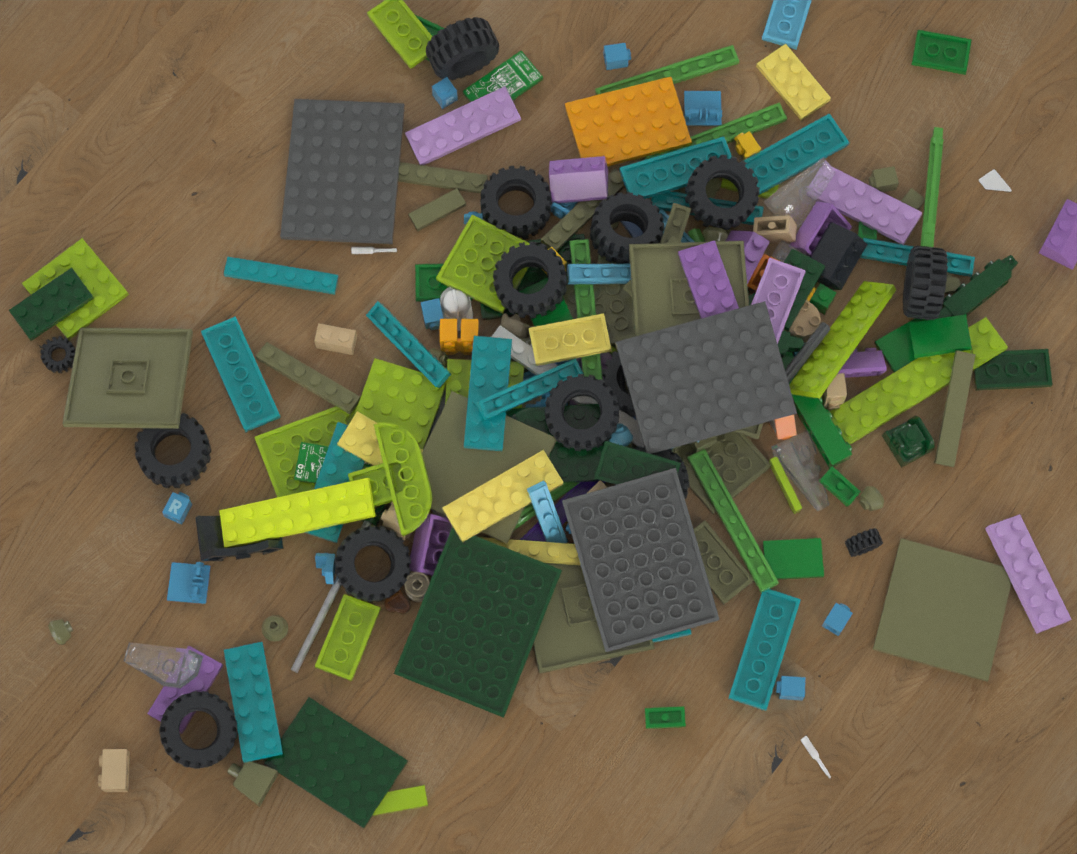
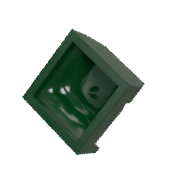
[882,416,935,468]

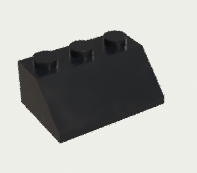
[810,222,868,290]

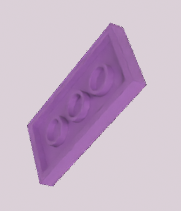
[678,241,739,319]
[147,646,223,734]

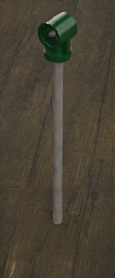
[291,504,387,673]

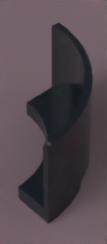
[195,515,284,561]

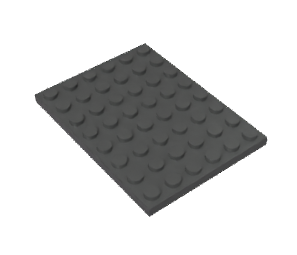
[280,99,405,244]
[615,301,797,454]
[562,468,720,652]

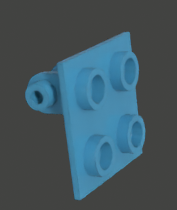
[684,91,722,126]
[167,562,211,604]

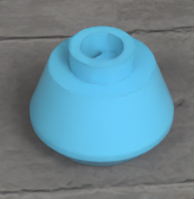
[609,423,633,446]

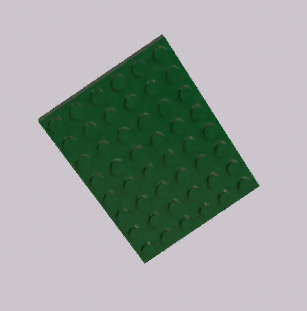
[394,527,562,718]

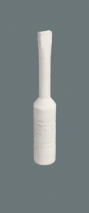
[351,247,397,254]
[800,736,831,779]

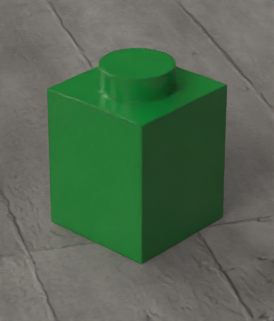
[810,283,837,315]

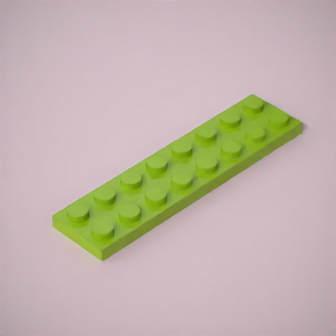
[789,281,896,399]

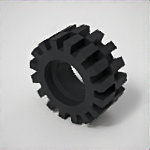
[40,336,75,373]
[845,528,883,557]

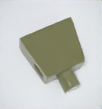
[227,761,279,807]

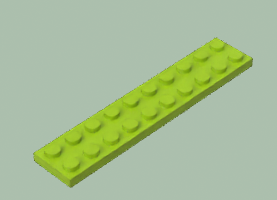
[830,317,1008,445]

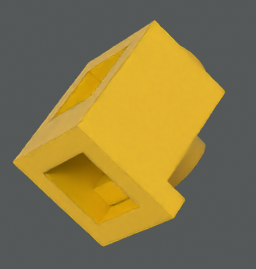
[734,131,761,161]

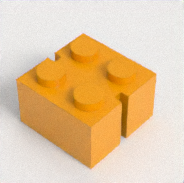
[440,319,479,355]

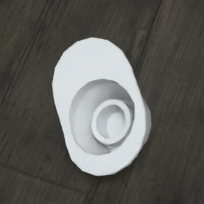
[440,287,473,331]

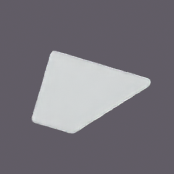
[979,169,1012,192]

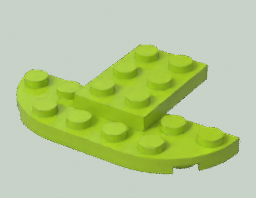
[348,423,432,536]

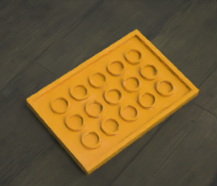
[565,77,692,166]

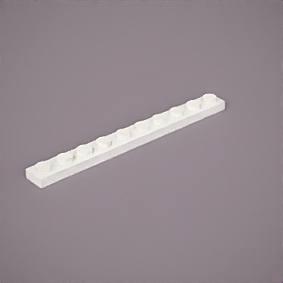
[491,325,644,448]

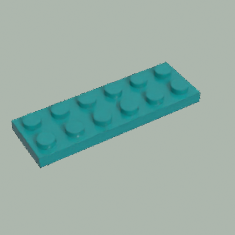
[740,113,850,195]
[619,137,732,199]
[201,316,281,433]
[464,336,512,451]
[304,422,365,543]
[728,589,801,711]
[224,642,283,763]

